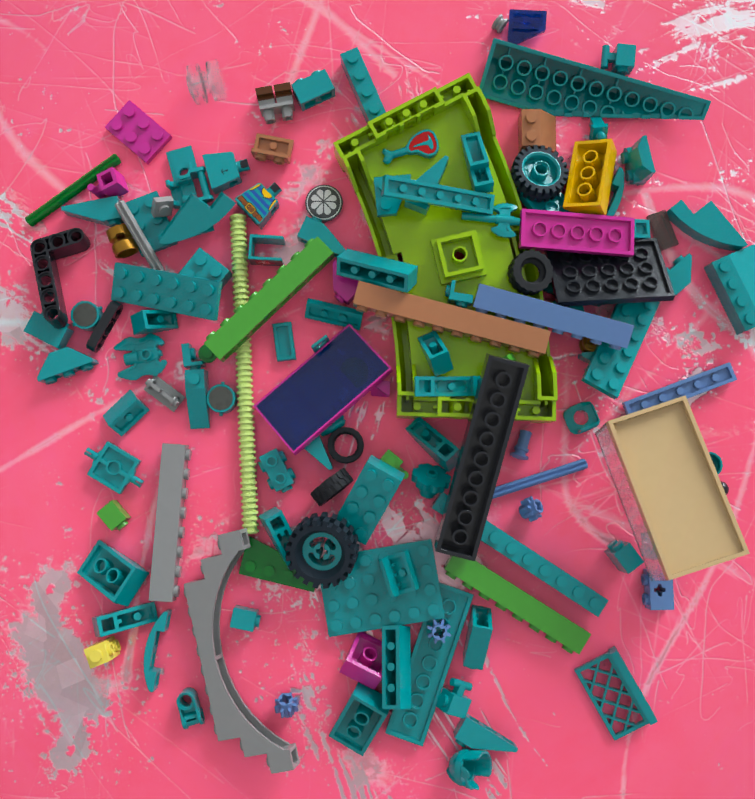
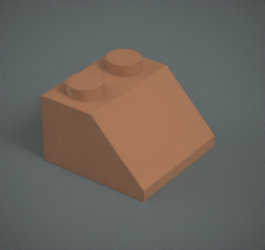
[518,109,556,153]

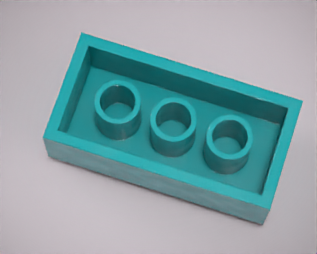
[337,455,405,545]

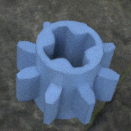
[519,496,543,522]
[427,618,451,644]
[274,692,299,718]

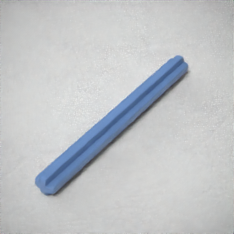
[492,459,588,499]

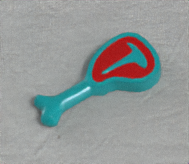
[382,129,439,165]

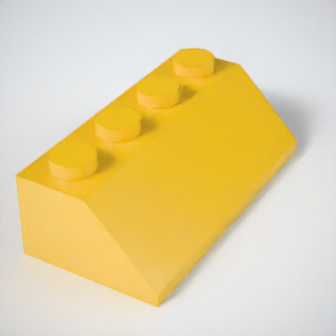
[563,139,617,215]

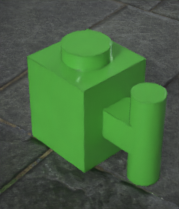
[380,449,409,479]

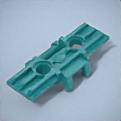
[165,146,215,237]

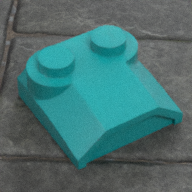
[621,135,656,186]

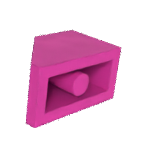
[332,260,359,305]

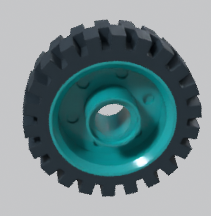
[510,145,569,202]

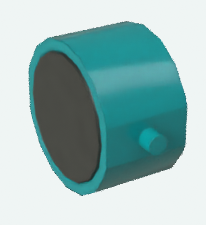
[71,301,103,331]
[206,382,237,416]

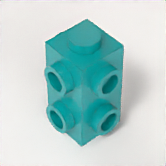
[258,448,296,493]

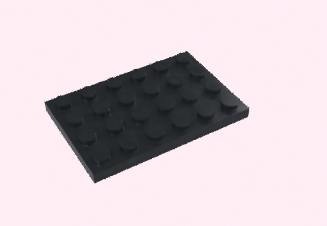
[544,238,675,307]

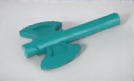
[461,203,520,238]

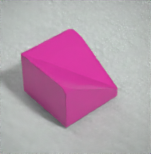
[371,380,391,397]

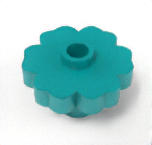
[411,463,451,499]

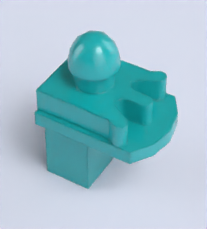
[589,117,608,140]

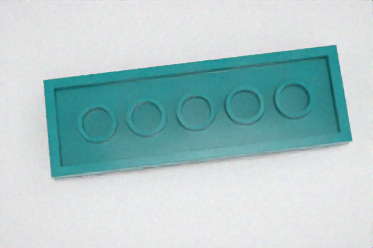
[111,262,222,321]
[581,301,660,399]

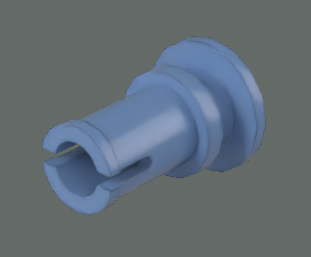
[510,430,532,460]

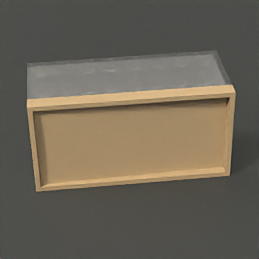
[595,395,750,581]

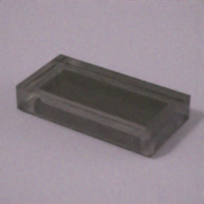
[646,210,679,251]

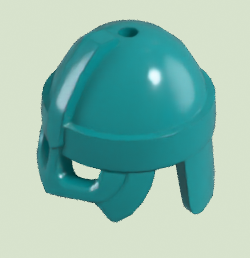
[446,748,492,790]

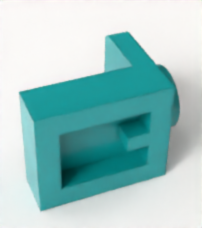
[181,343,206,370]

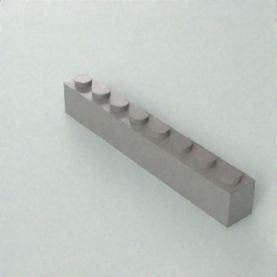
[148,443,192,602]

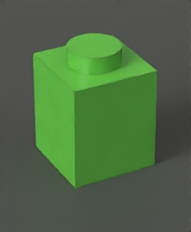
[97,500,131,531]

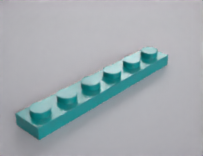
[381,175,495,215]

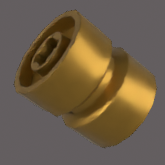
[106,224,139,259]

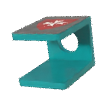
[248,234,285,266]

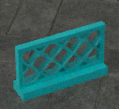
[574,646,658,741]

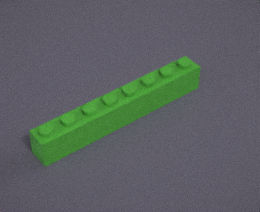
[204,236,335,362]
[443,555,591,654]

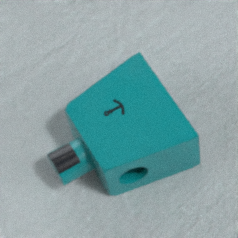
[202,152,250,194]

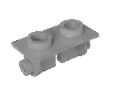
[144,376,185,412]

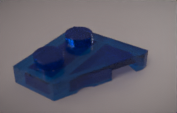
[507,9,547,44]

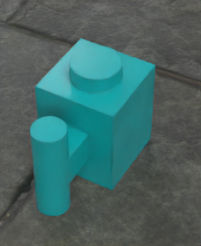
[600,43,636,76]
[436,678,473,719]

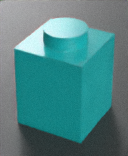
[230,605,261,632]

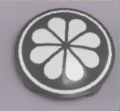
[305,185,343,223]

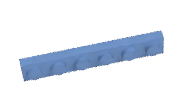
[622,362,737,415]

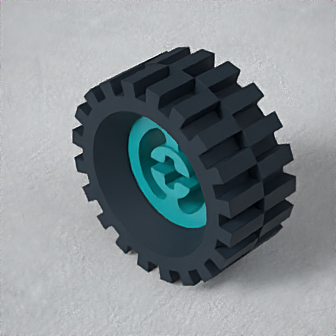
[285,512,359,589]

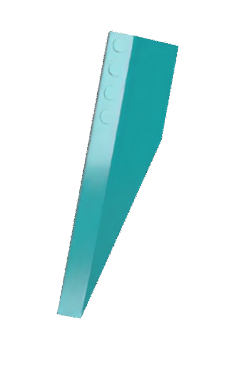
[479,38,711,120]

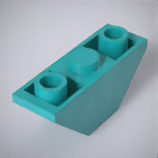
[666,253,692,295]
[37,347,99,385]

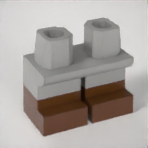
[255,82,295,124]

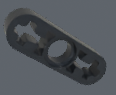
[86,300,123,353]

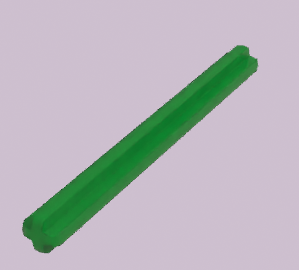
[25,154,121,226]

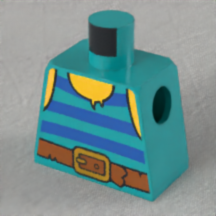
[235,182,282,230]

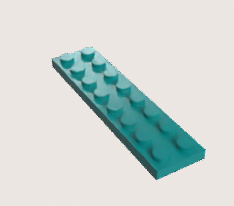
[385,582,474,747]

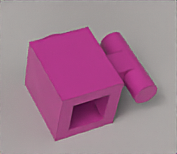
[87,167,129,199]

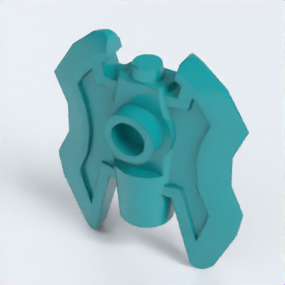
[114,333,167,380]

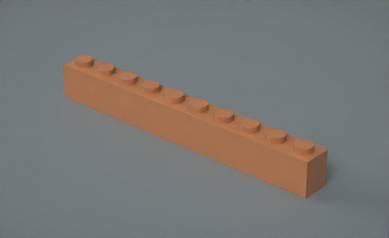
[353,281,551,358]

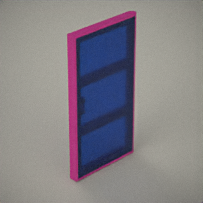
[254,324,393,456]

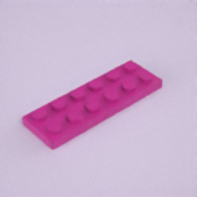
[519,208,635,257]

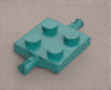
[84,441,144,494]

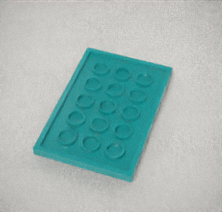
[320,539,445,637]

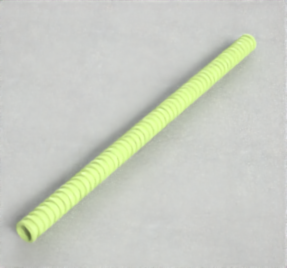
[230,213,259,534]

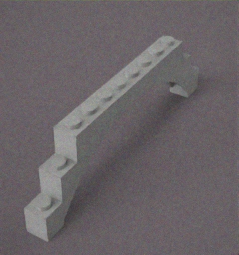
[184,528,300,774]

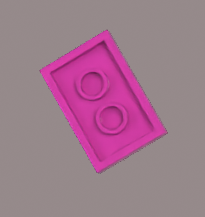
[105,100,173,165]

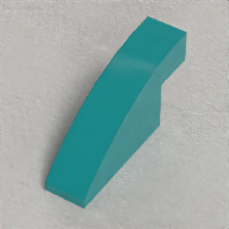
[158,191,236,244]
[664,200,748,251]

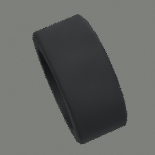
[327,427,364,464]

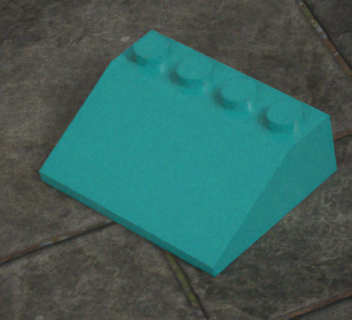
[704,244,755,335]

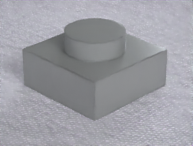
[151,196,174,218]

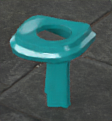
[563,402,600,434]

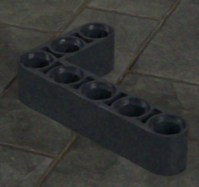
[30,228,91,329]

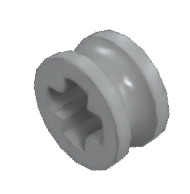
[491,14,509,34]

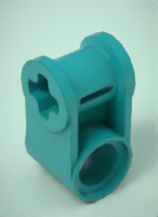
[176,687,205,730]

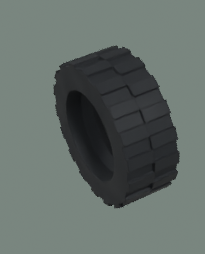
[507,250,553,295]
[310,468,353,506]

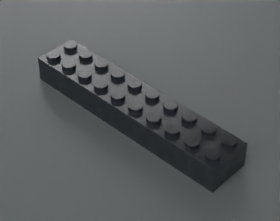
[434,353,530,561]

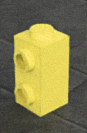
[84,636,121,669]

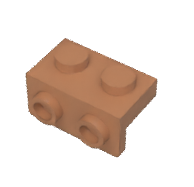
[251,133,294,165]

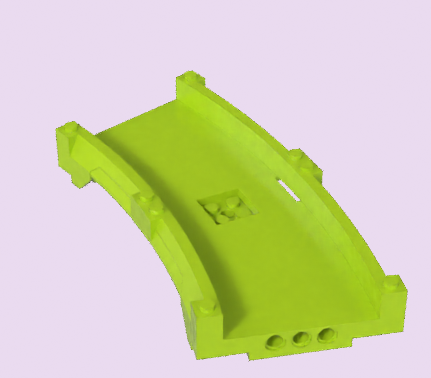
[333,73,558,423]

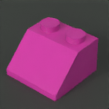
[339,632,382,690]

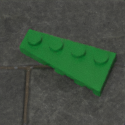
[239,535,315,592]

